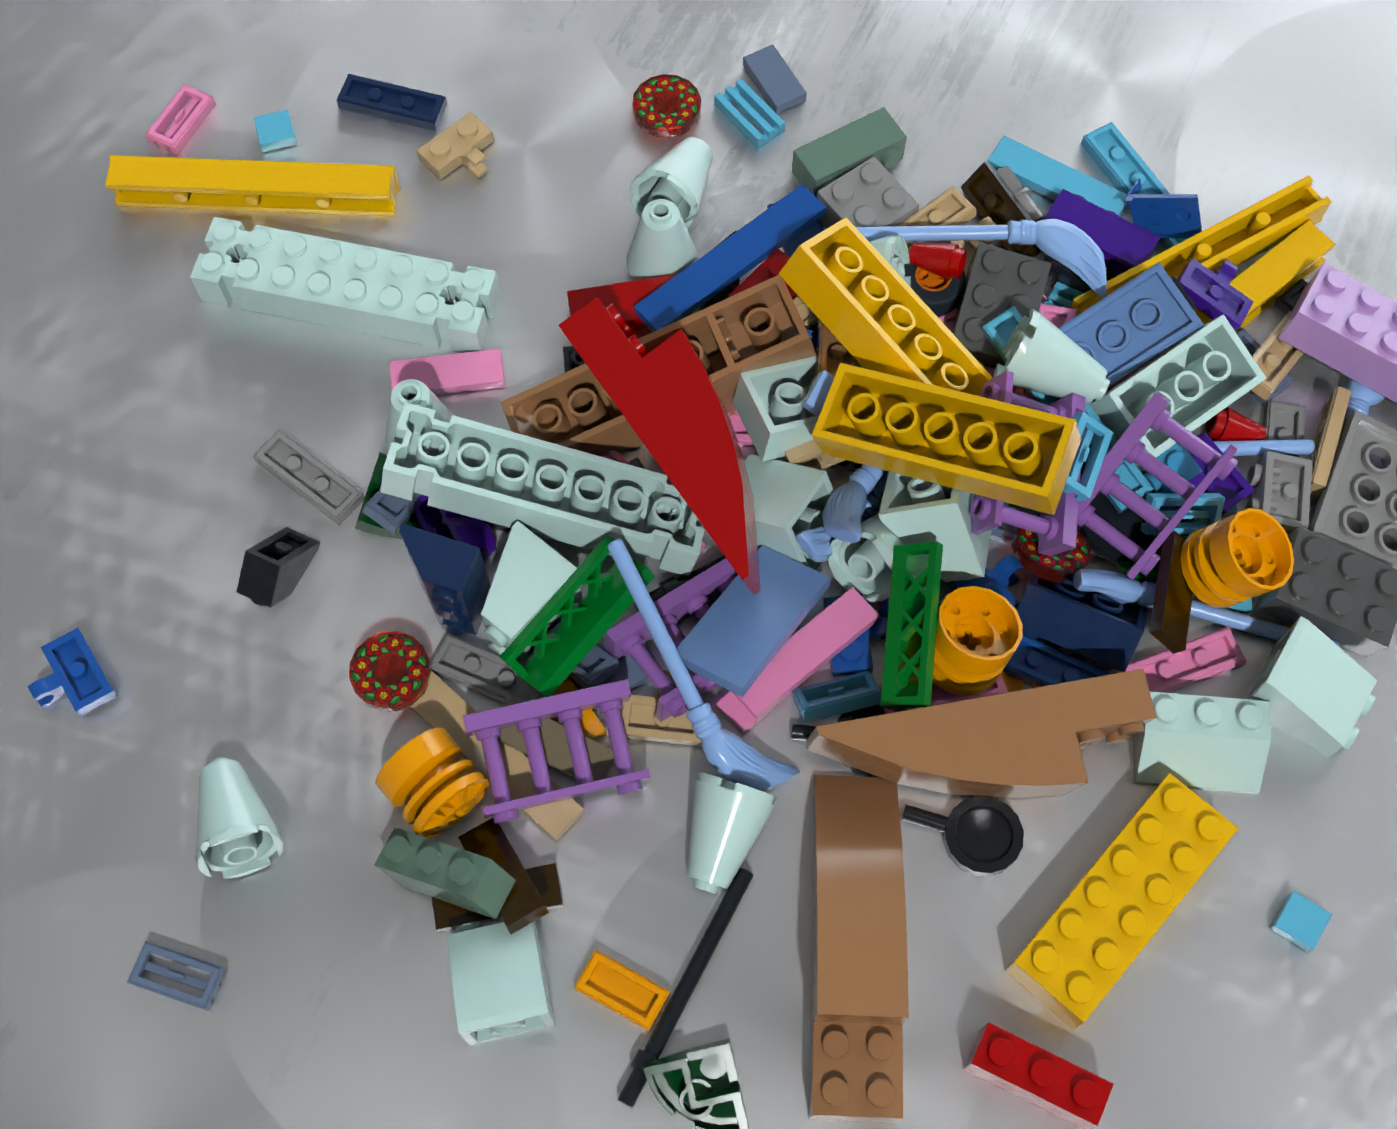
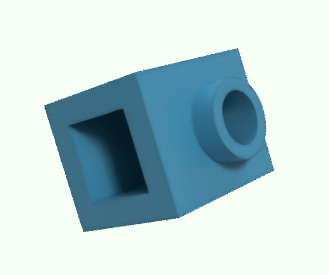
[1138,443,1202,493]

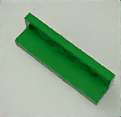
[499,535,655,697]
[880,541,943,712]

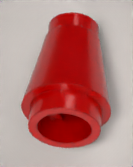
[909,242,967,281]
[1204,407,1266,441]

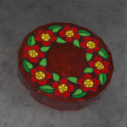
[632,74,701,138]
[1011,516,1091,583]
[349,631,431,711]

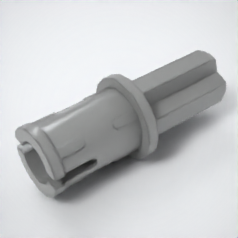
[996,166,1045,222]

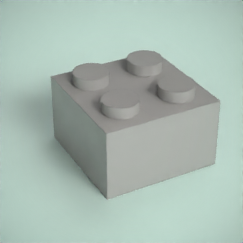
[817,156,919,229]

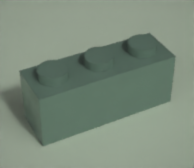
[792,107,907,198]
[374,827,516,919]

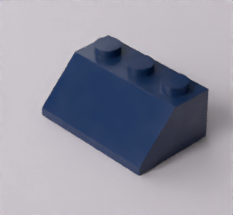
[399,523,491,636]
[1017,561,1148,672]

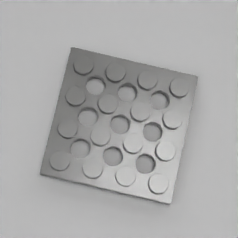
[1308,410,1397,569]

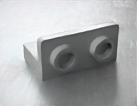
[1244,451,1313,533]

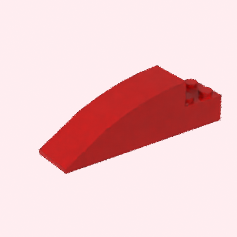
[558,297,761,595]

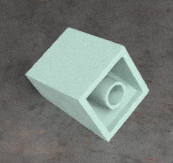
[745,454,834,570]
[878,471,992,582]
[481,521,583,664]
[1246,616,1377,758]
[446,917,555,1045]

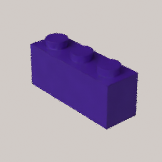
[1043,189,1161,276]

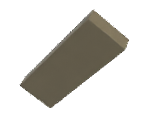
[498,698,614,781]

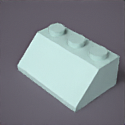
[1133,691,1271,794]

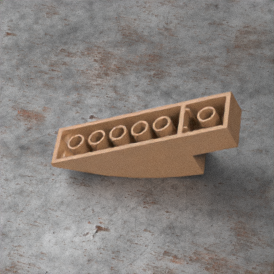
[501,275,817,456]
[805,669,1157,798]
[809,775,909,1123]

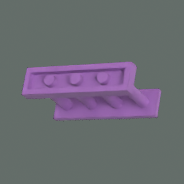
[970,371,1086,556]
[1077,391,1238,580]
[604,558,738,722]
[463,679,650,824]

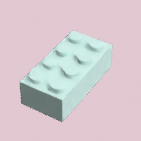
[1090,314,1267,466]
[733,356,863,462]

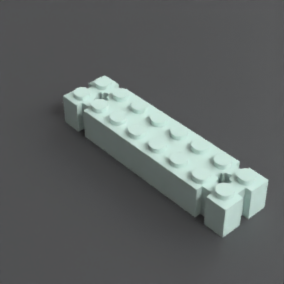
[190,217,501,353]
[380,402,705,577]

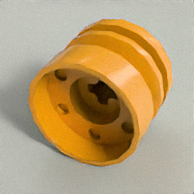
[1180,508,1294,609]
[932,586,1023,696]
[375,727,490,839]

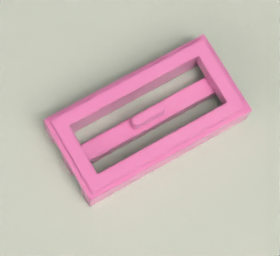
[145,84,216,155]

